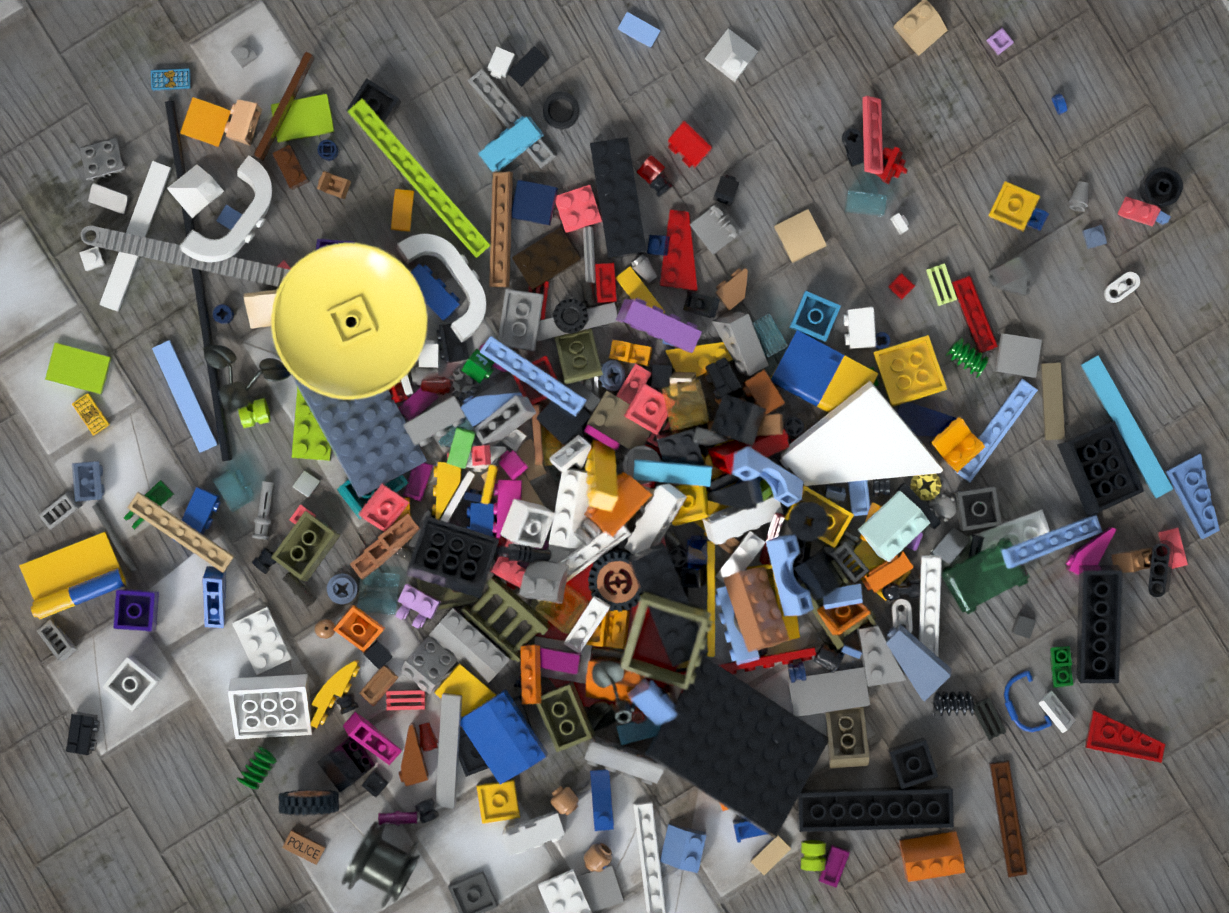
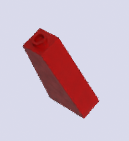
[708,429,789,474]

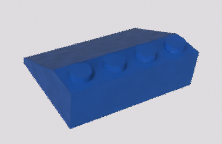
[460,689,548,784]

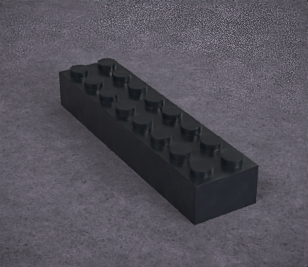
[797,786,954,832]

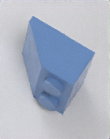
[660,824,706,873]

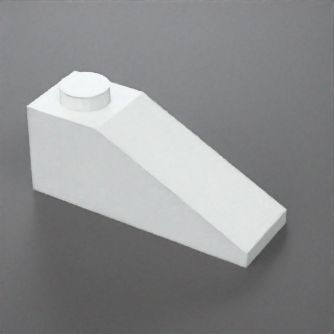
[715,531,765,584]

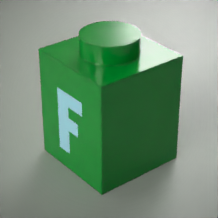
[461,349,495,384]

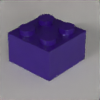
[113,589,159,631]

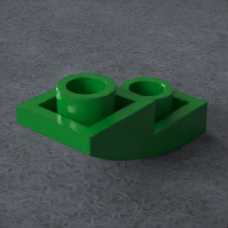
[1050,646,1073,688]

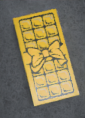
[72,393,110,436]

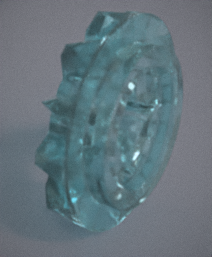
[438,427,466,447]

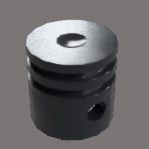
[813,642,845,673]

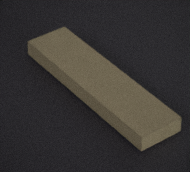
[1041,363,1065,440]

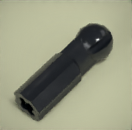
[882,580,920,601]

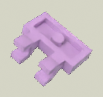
[395,584,441,629]

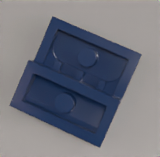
[511,180,558,226]

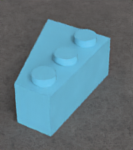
[478,116,544,172]

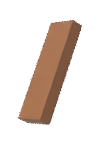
[532,405,543,465]

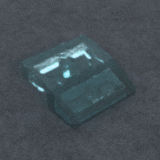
[358,572,400,615]

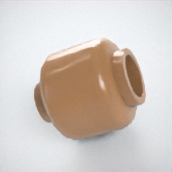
[551,786,579,815]
[584,843,612,872]

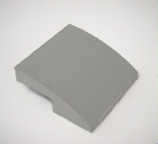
[995,334,1042,378]

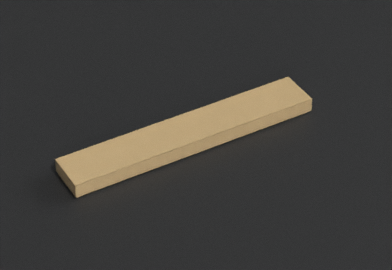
[127,492,235,572]

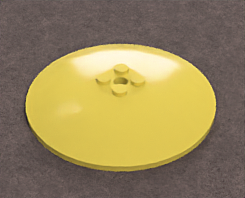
[271,243,427,399]

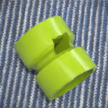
[238,398,271,428]
[800,840,826,871]

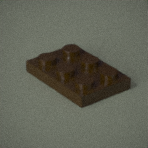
[512,227,581,291]

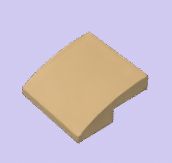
[774,209,826,263]

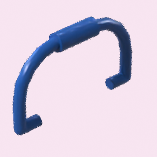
[1004,670,1052,732]

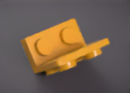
[932,417,985,473]

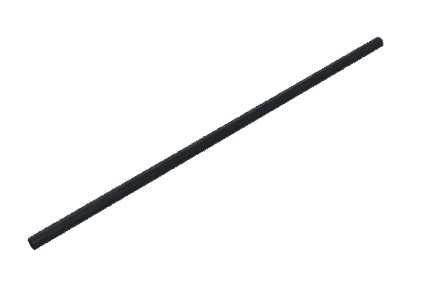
[165,101,232,462]

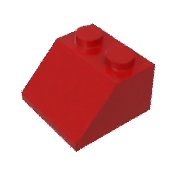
[667,121,712,169]

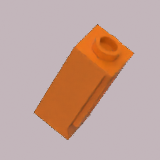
[862,551,914,593]

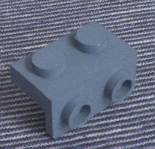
[72,461,105,502]

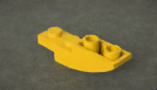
[310,659,360,728]

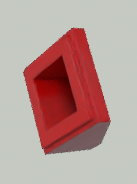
[636,155,665,184]

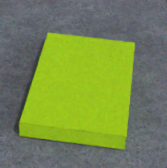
[270,94,335,143]
[45,343,112,394]

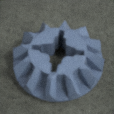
[598,360,625,391]
[327,574,357,604]

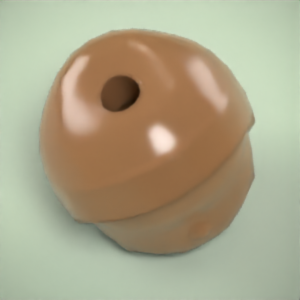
[314,619,335,639]

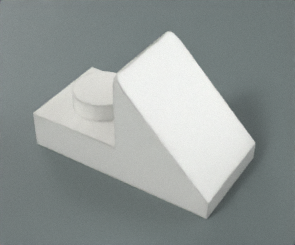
[549,435,591,473]

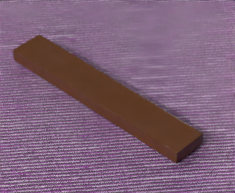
[254,52,315,161]
[989,760,1027,877]

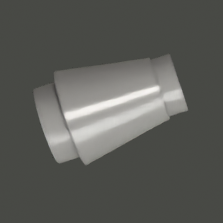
[1069,181,1089,212]
[631,253,657,283]
[410,367,439,386]

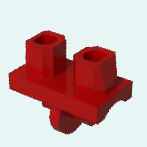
[875,147,908,184]

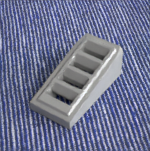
[39,491,83,530]
[37,619,77,661]

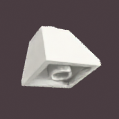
[705,28,758,82]
[167,165,224,218]

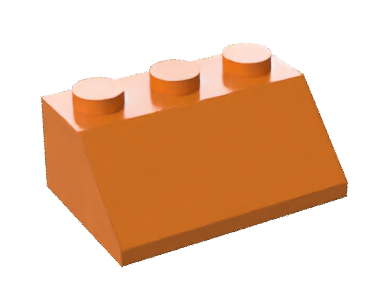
[584,472,652,537]
[586,659,646,704]
[899,831,965,882]

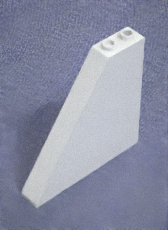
[780,381,943,486]

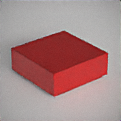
[888,273,915,300]

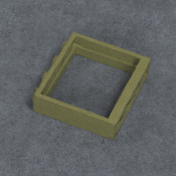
[620,592,712,689]

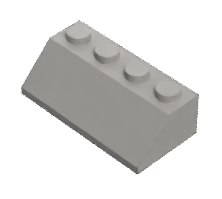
[429,607,510,685]

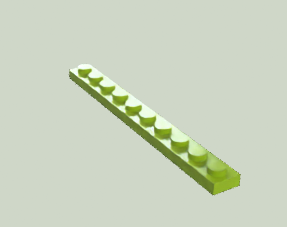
[348,99,491,258]

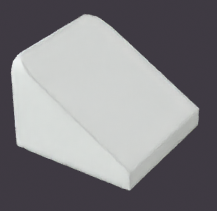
[293,471,320,497]

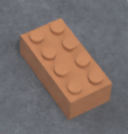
[723,567,790,652]

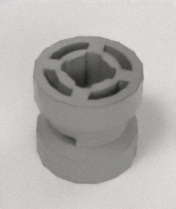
[574,519,601,546]

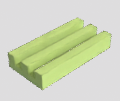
[926,263,957,306]

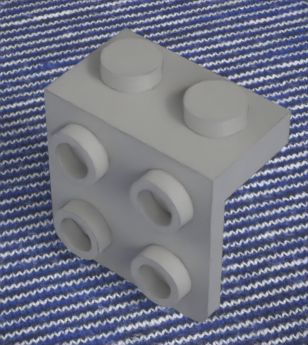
[401,637,457,694]

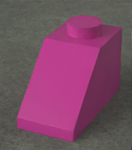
[499,450,529,480]

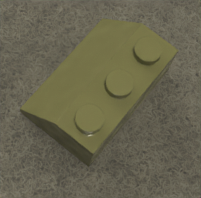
[271,511,341,581]

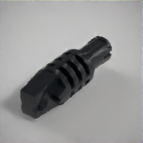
[498,544,551,562]

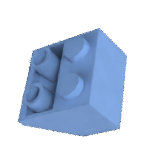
[628,678,677,725]

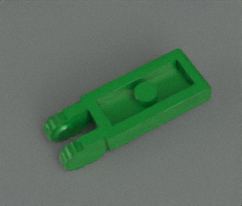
[123,480,174,530]

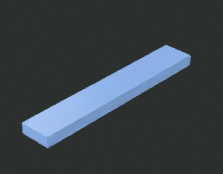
[480,336,587,417]
[152,340,218,453]
[954,379,1038,483]
[1001,514,1102,569]

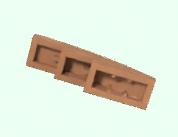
[350,514,420,580]

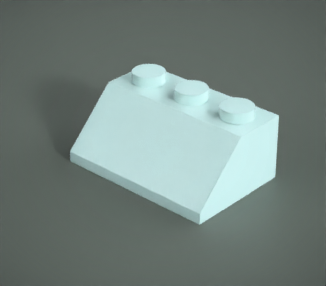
[858,491,930,562]

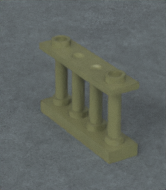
[800,559,876,649]
[462,575,551,662]

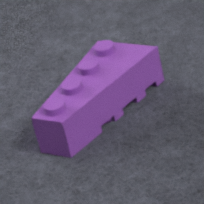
[616,298,702,353]

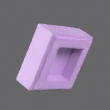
[986,28,1014,55]

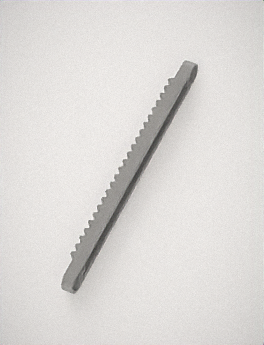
[81,226,290,287]

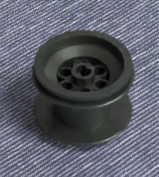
[341,821,421,908]

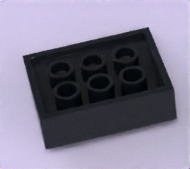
[1057,421,1144,515]
[407,516,500,599]

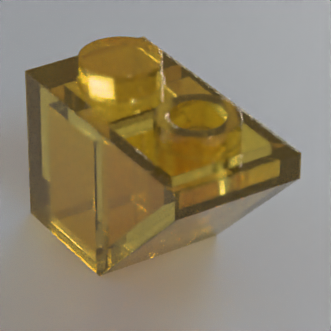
[541,424,562,466]

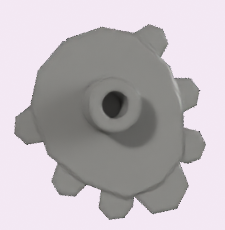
[928,494,957,522]

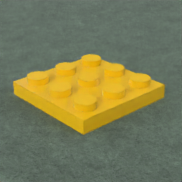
[873,335,947,407]

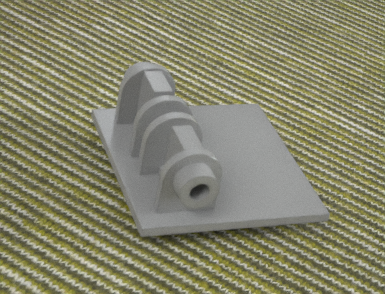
[80,138,126,181]
[690,202,743,255]

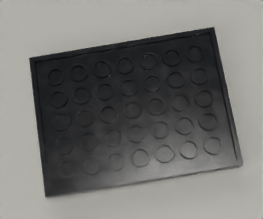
[645,656,828,838]

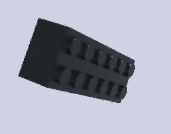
[590,137,646,259]
[627,543,709,667]
[1076,565,1122,683]

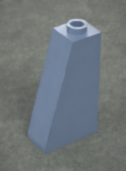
[886,624,952,701]

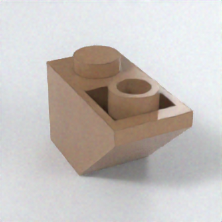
[715,268,748,311]
[1111,548,1152,573]

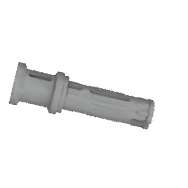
[252,481,274,540]

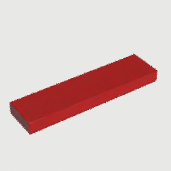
[952,276,998,353]

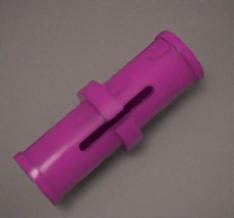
[378,811,418,826]

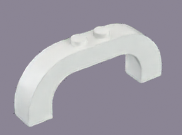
[181,155,272,262]
[397,234,486,342]

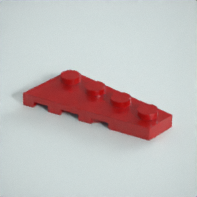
[660,210,698,291]
[1085,710,1165,763]

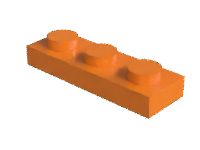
[520,645,541,704]

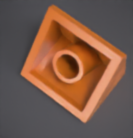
[817,603,870,635]
[333,605,385,652]

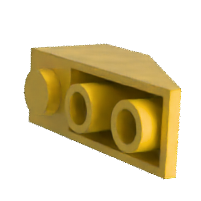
[432,462,462,520]

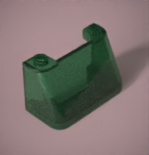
[941,535,1030,614]

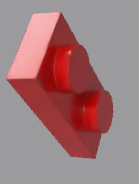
[595,263,617,303]

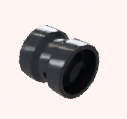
[252,547,277,574]
[415,798,439,824]

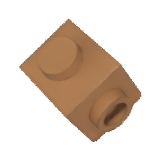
[317,171,351,199]

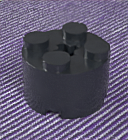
[1140,167,1183,208]
[788,502,828,541]

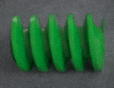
[945,338,989,378]
[236,746,277,789]

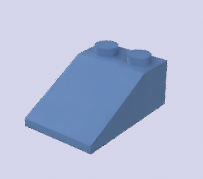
[461,393,522,427]

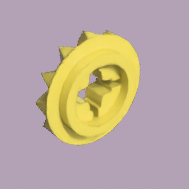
[910,473,942,501]

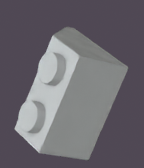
[519,560,569,603]

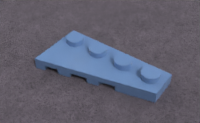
[1165,454,1220,539]

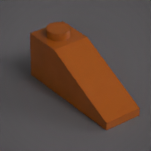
[399,723,429,786]

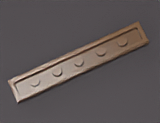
[489,171,513,287]

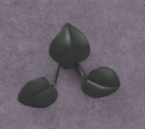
[203,345,291,414]
[588,661,672,731]

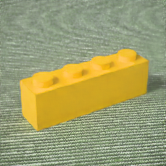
[585,440,618,511]

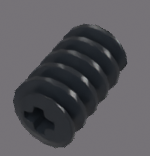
[933,691,974,716]

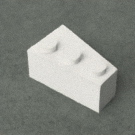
[502,811,565,856]

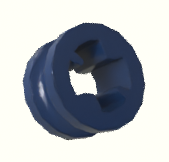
[875,332,890,350]

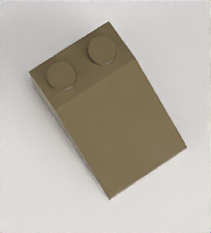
[587,391,651,450]
[825,707,870,768]

